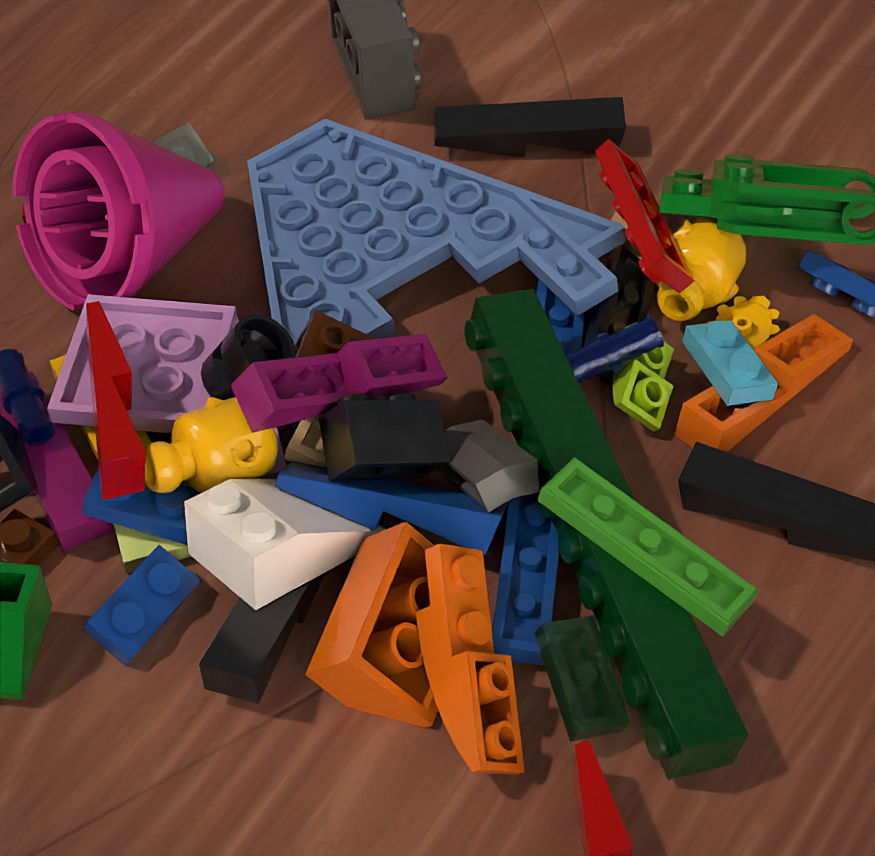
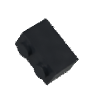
[318,393,450,481]

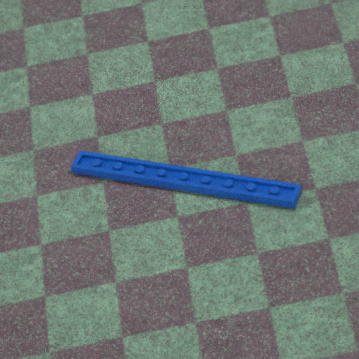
[492,279,585,665]

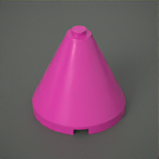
[13,112,225,311]

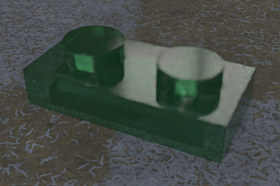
[534,615,631,742]

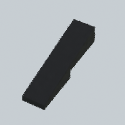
[434,97,626,157]
[678,442,875,562]
[199,572,326,704]

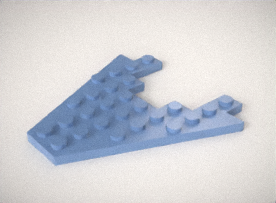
[247,119,626,434]

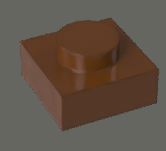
[0,508,59,566]

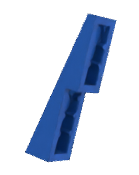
[274,461,509,555]

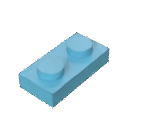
[682,320,778,406]

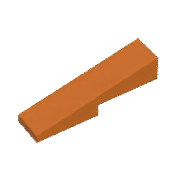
[674,314,854,452]

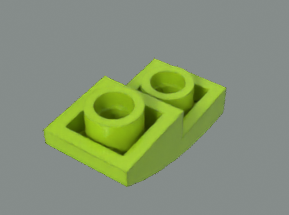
[612,322,674,431]

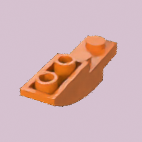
[415,543,525,775]

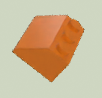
[305,522,438,728]

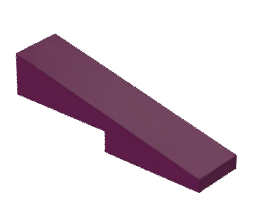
[231,334,448,433]
[0,371,113,553]

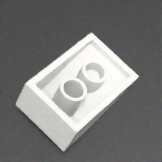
[184,479,386,610]

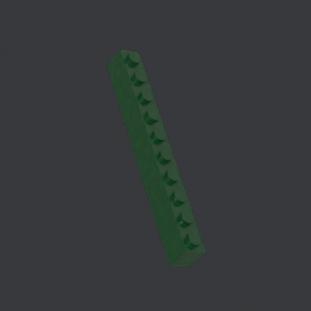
[464,289,749,780]

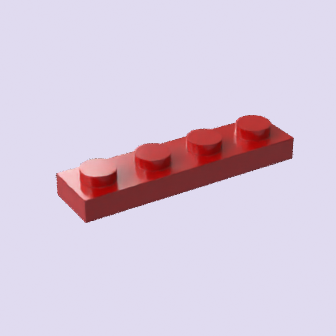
[594,139,694,294]

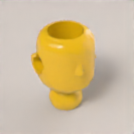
[657,216,747,321]
[144,397,278,493]

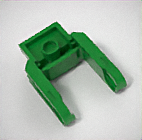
[660,154,875,245]

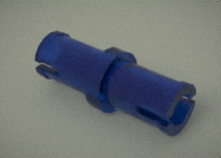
[566,316,664,384]
[0,349,55,446]

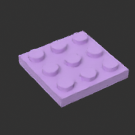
[47,294,238,433]

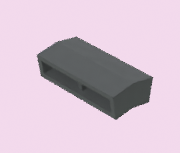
[437,419,539,513]

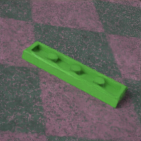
[537,457,760,637]

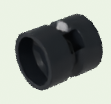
[201,314,296,400]

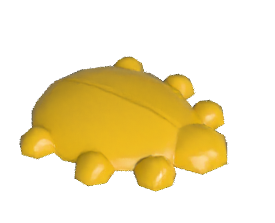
[707,296,780,349]

